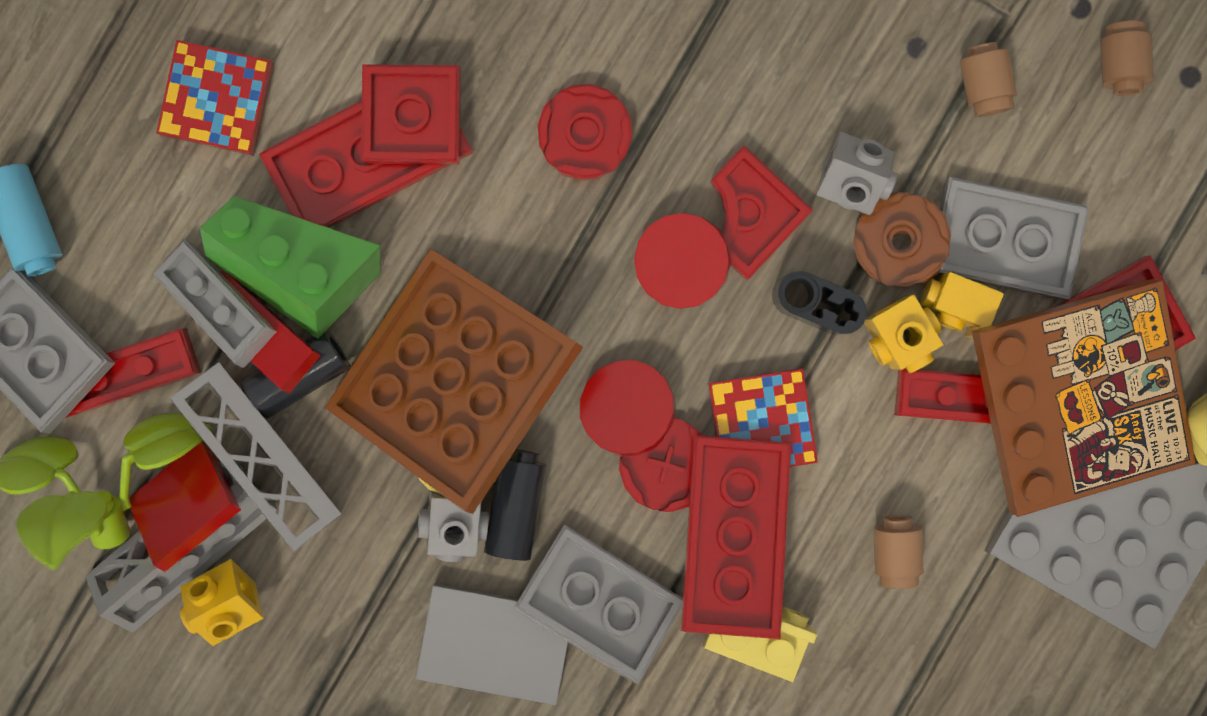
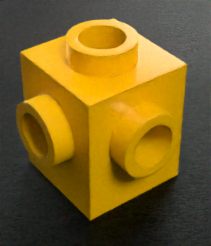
[864,294,943,373]
[180,559,264,646]

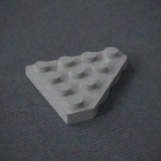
[985,460,1207,649]

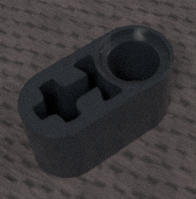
[772,271,867,335]

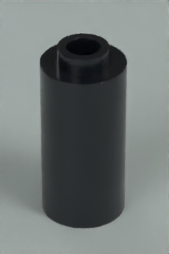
[242,330,351,419]
[484,449,547,561]

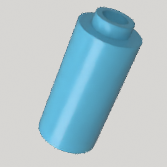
[0,164,63,277]

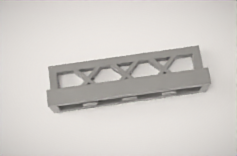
[170,362,341,552]
[85,453,277,633]

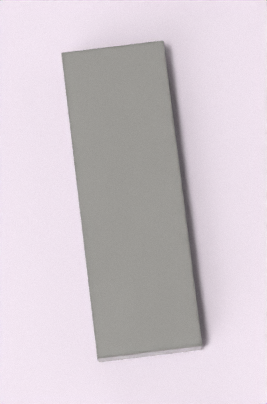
[153,240,277,368]

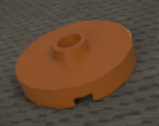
[853,192,951,289]

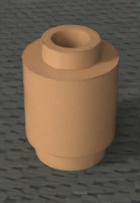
[1101,20,1154,96]
[960,42,1017,117]
[874,515,924,589]

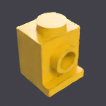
[920,272,1004,339]

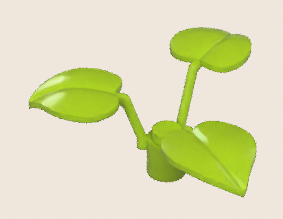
[0,413,214,570]

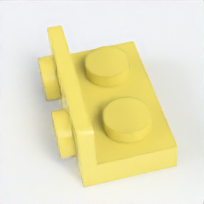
[703,607,818,682]

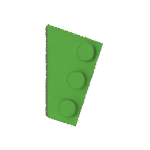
[200,196,380,339]

